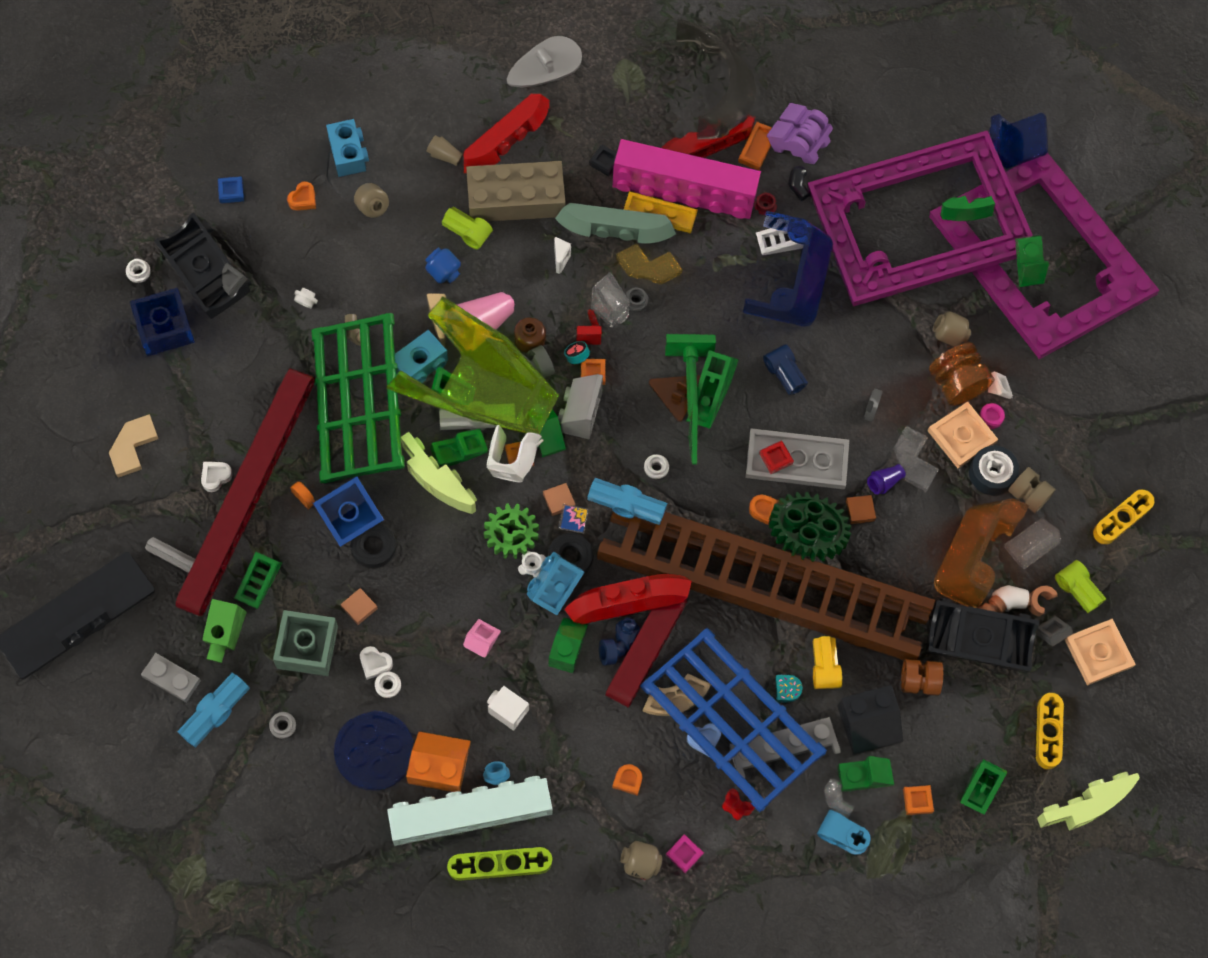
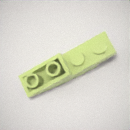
[401,432,477,514]
[1037,772,1140,831]

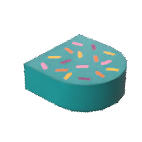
[775,675,803,703]

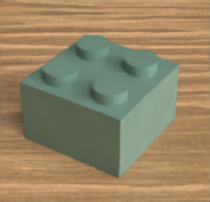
[273,610,338,676]

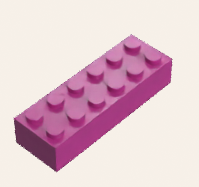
[612,139,761,219]

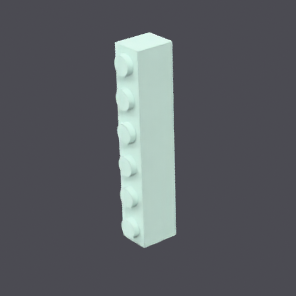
[387,776,553,846]

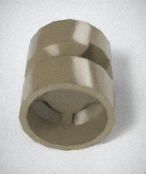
[1008,467,1056,514]

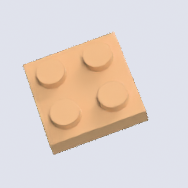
[927,402,998,468]
[1064,619,1136,685]

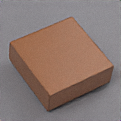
[543,483,575,516]
[341,588,378,625]

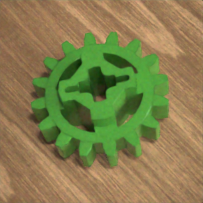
[484,503,539,559]

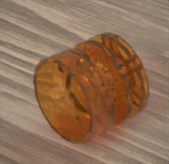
[929,342,995,406]

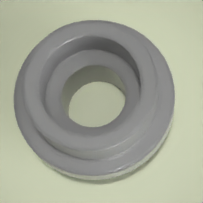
[269,712,296,739]

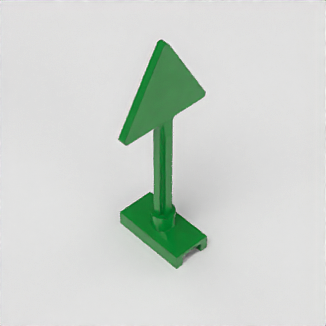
[665,334,716,465]

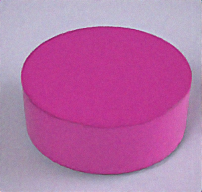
[979,403,1005,429]

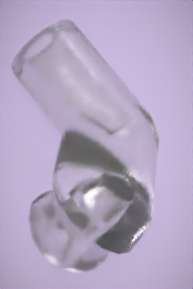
[824,779,854,818]

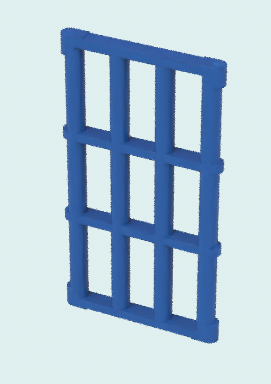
[640,628,827,813]

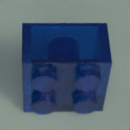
[129,287,195,357]

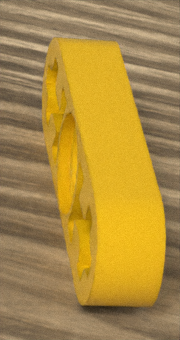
[1093,490,1154,544]
[1036,693,1064,769]

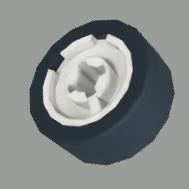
[969,445,1019,496]

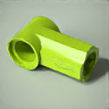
[442,206,493,250]
[1055,560,1106,613]

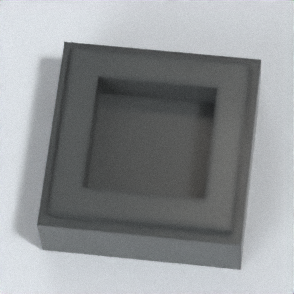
[1036,616,1073,646]

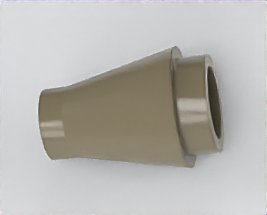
[426,135,463,166]

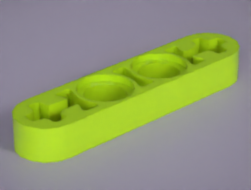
[447,847,552,881]

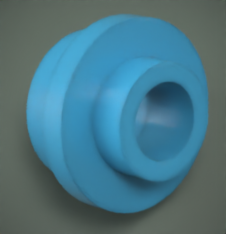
[483,761,510,785]

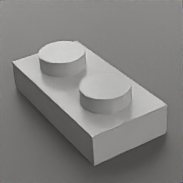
[141,653,201,703]

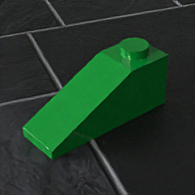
[687,350,739,429]

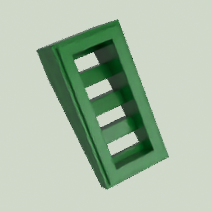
[234,552,282,609]

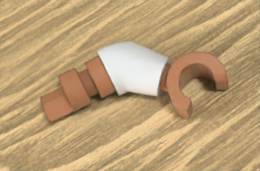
[979,585,1058,616]

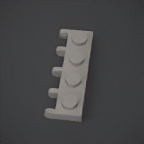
[729,717,840,778]

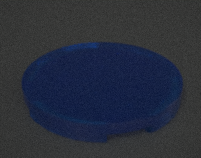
[334,711,414,791]

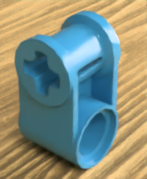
[817,810,871,855]

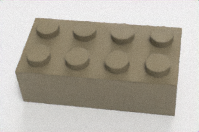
[466,161,565,221]

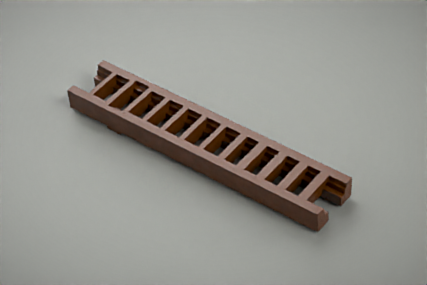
[597,511,935,660]

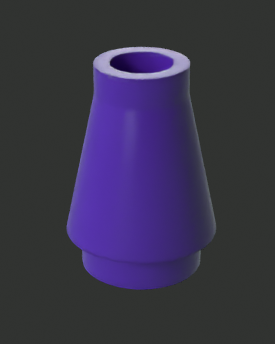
[867,464,906,494]

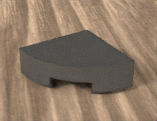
[222,263,247,298]
[864,388,883,422]

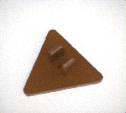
[649,375,701,422]

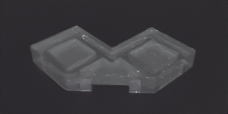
[894,426,939,492]

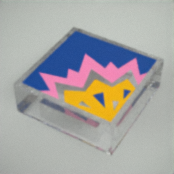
[558,504,589,534]

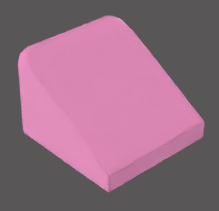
[463,619,501,658]

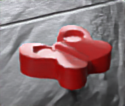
[722,789,755,820]

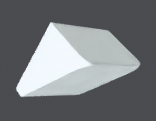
[554,237,571,274]

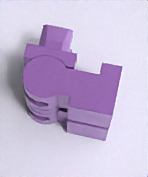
[767,103,833,164]

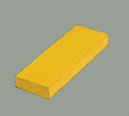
[623,191,698,233]

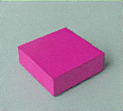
[666,834,704,873]

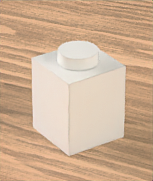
[487,686,529,731]

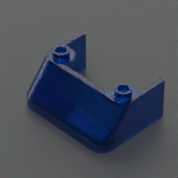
[743,211,833,326]

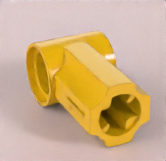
[813,636,842,689]

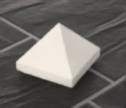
[988,372,1013,399]

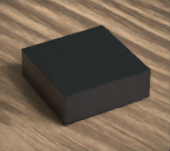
[589,144,617,177]

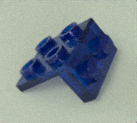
[989,113,1048,169]

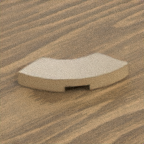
[643,674,711,716]

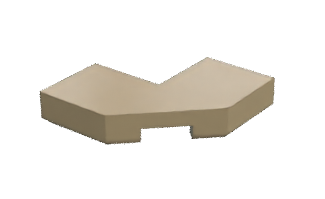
[109,414,159,478]

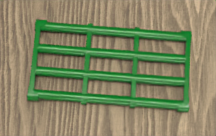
[311,313,405,483]

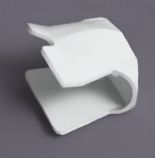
[487,425,544,482]

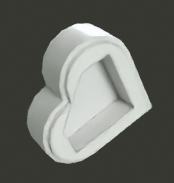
[201,462,233,492]
[360,646,393,680]

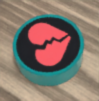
[564,341,590,364]

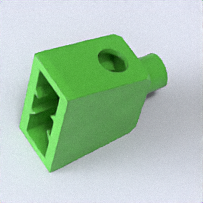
[203,599,246,663]

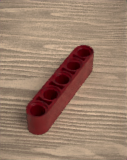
[605,599,688,708]

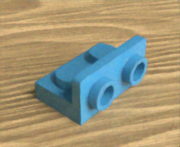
[527,552,584,615]

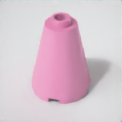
[445,292,515,351]

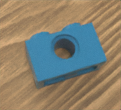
[395,330,448,389]

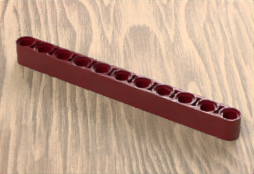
[176,368,314,617]

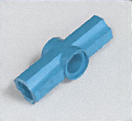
[587,478,667,525]
[177,673,250,748]

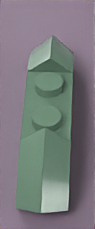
[555,203,676,243]

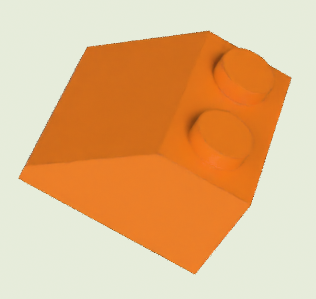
[406,732,471,792]

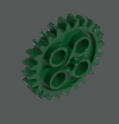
[769,492,851,562]

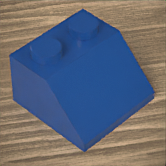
[313,477,384,547]

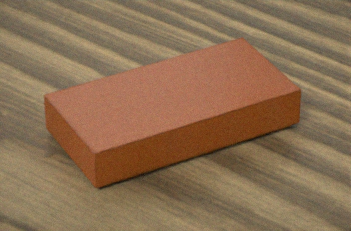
[738,122,772,171]

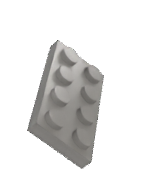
[745,428,849,489]

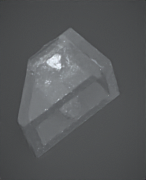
[591,272,630,328]

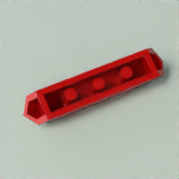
[464,94,550,173]
[661,114,756,158]
[564,574,692,624]

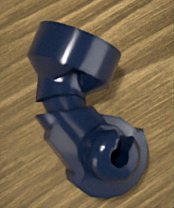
[599,618,640,666]

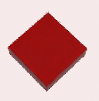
[576,326,602,345]
[759,440,794,474]

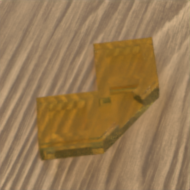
[616,244,682,284]

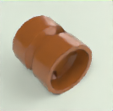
[901,659,943,696]

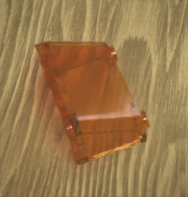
[934,499,1029,608]

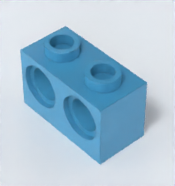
[326,119,369,177]

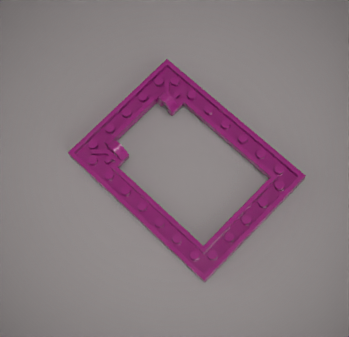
[808,131,1033,306]
[929,151,1159,359]

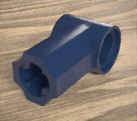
[763,344,808,395]

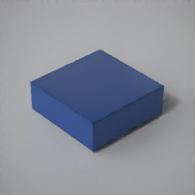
[218,176,244,204]

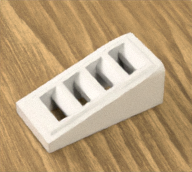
[756,219,809,256]

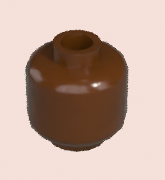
[514,317,546,353]

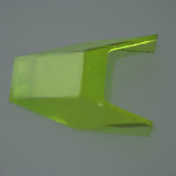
[386,296,559,434]

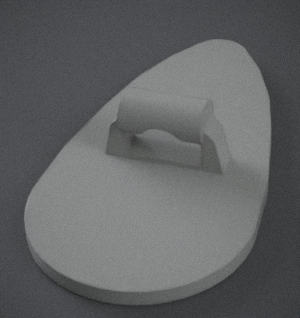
[507,36,582,88]

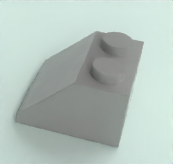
[558,374,603,439]

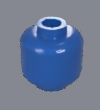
[425,247,461,284]

